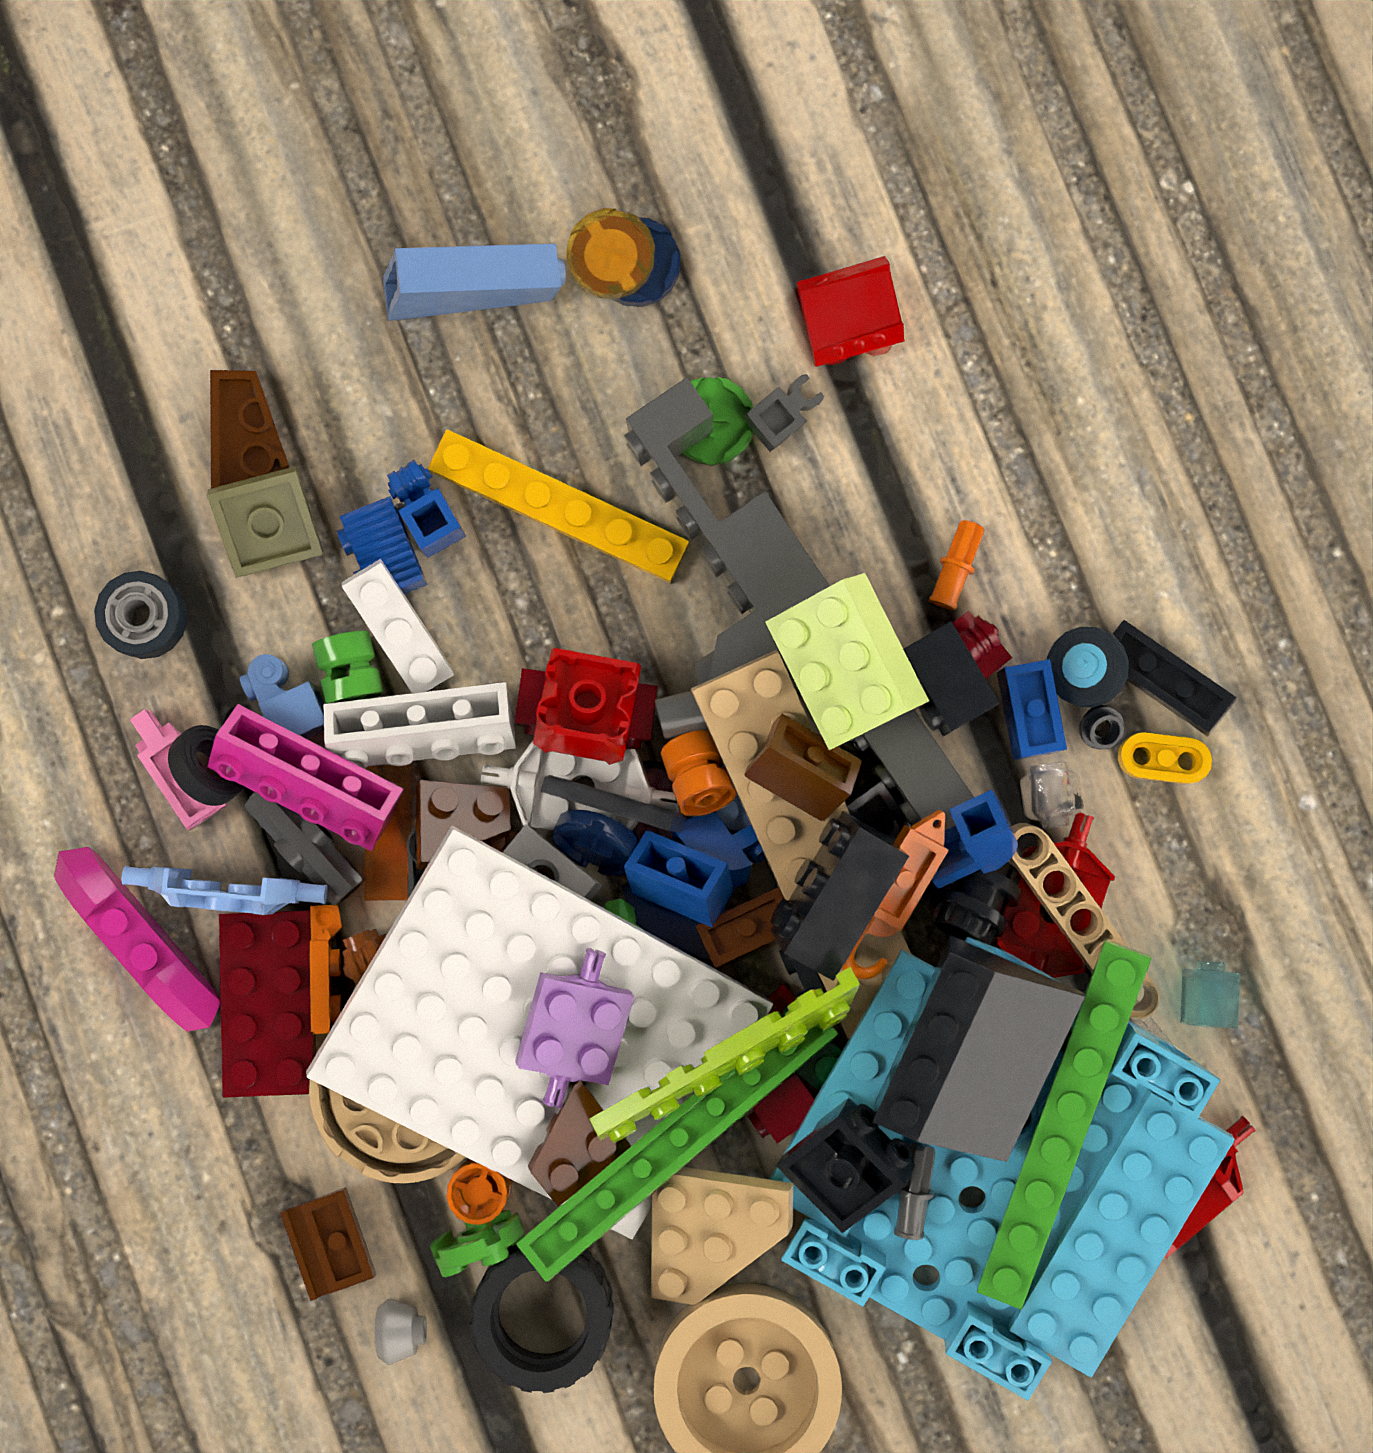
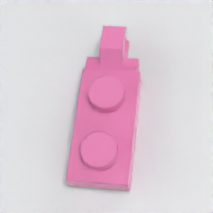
[130,709,229,830]

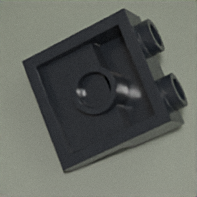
[776,1097,916,1233]

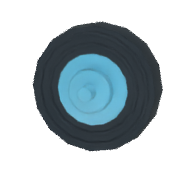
[1047,626,1129,708]

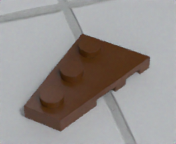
[210,370,290,488]

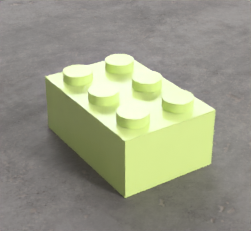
[765,573,929,750]

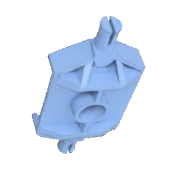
[121,866,328,915]

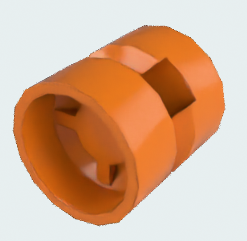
[661,730,737,816]
[446,1159,513,1225]

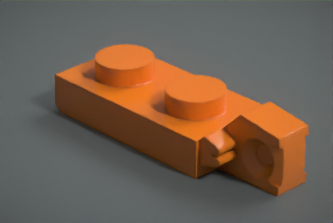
[310,905,343,1034]

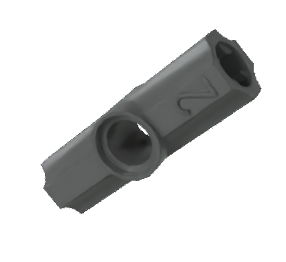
[243,792,365,906]

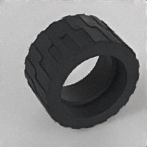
[469,1245,614,1393]

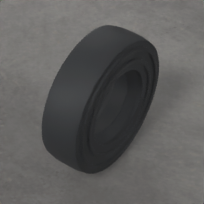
[168,725,245,806]

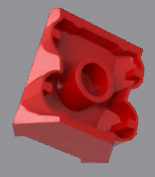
[796,256,905,367]
[533,648,641,765]

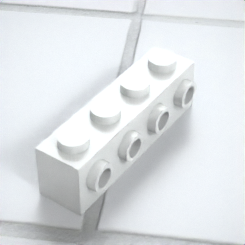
[324,682,516,769]

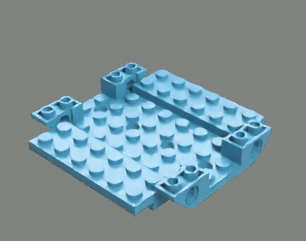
[769,937,1235,1401]

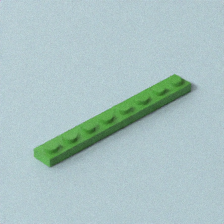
[977,939,1152,1310]
[516,1024,838,1282]

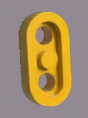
[1118,733,1212,784]

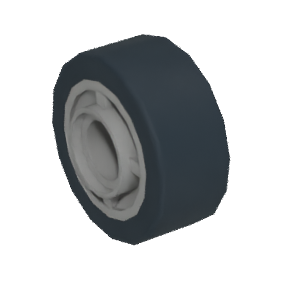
[94,571,188,659]

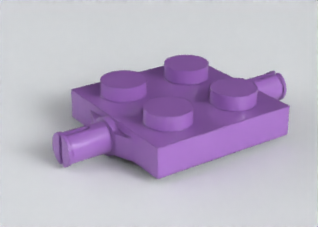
[515,948,634,1108]

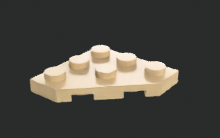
[651,1167,794,1305]

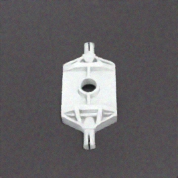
[481,741,679,831]

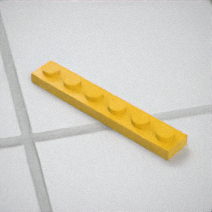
[428,429,689,584]

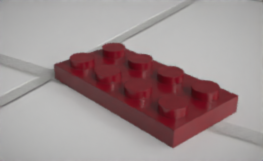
[219,910,316,1098]

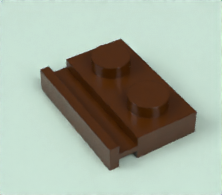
[280,1187,376,1301]

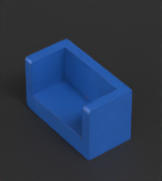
[997,659,1067,761]

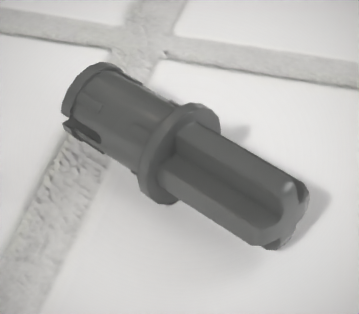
[894,1142,936,1240]

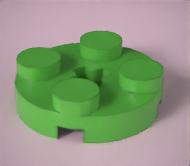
[430,1210,525,1277]

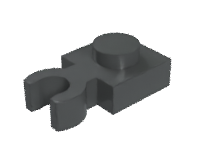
[742,374,824,452]

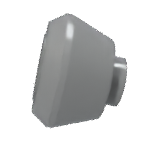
[375,1299,427,1365]

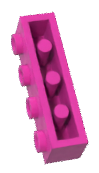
[207,704,403,851]

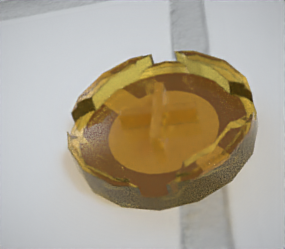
[566,208,655,299]

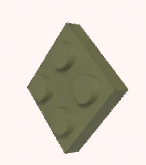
[207,466,323,578]

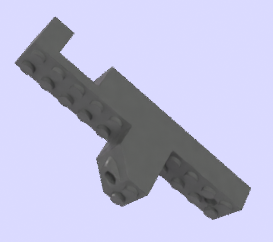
[624,377,974,826]

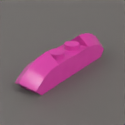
[54,847,221,1032]

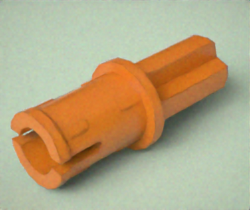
[929,520,984,611]

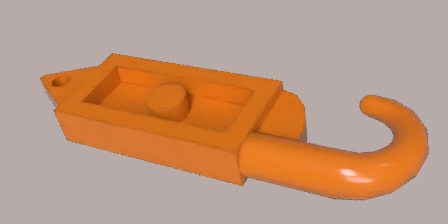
[842,809,949,980]

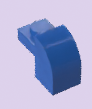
[932,789,1018,888]
[672,812,766,887]

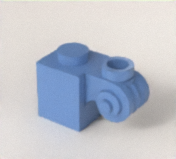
[239,654,325,739]

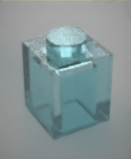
[1180,960,1240,1029]

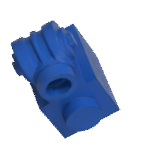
[387,459,466,558]

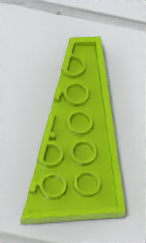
[589,967,860,1143]

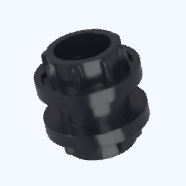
[930,862,1022,945]

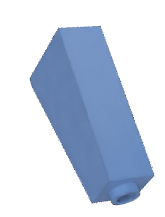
[383,244,566,321]

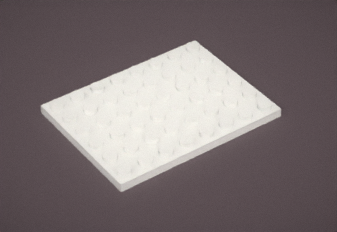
[306,825,773,1239]

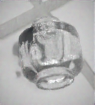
[1020,761,1084,829]

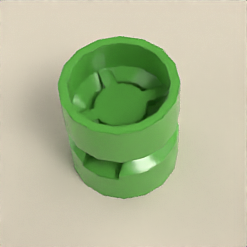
[312,631,384,704]

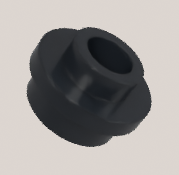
[1079,705,1124,749]

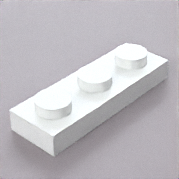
[342,559,454,693]

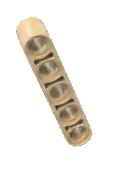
[1010,823,1160,1019]

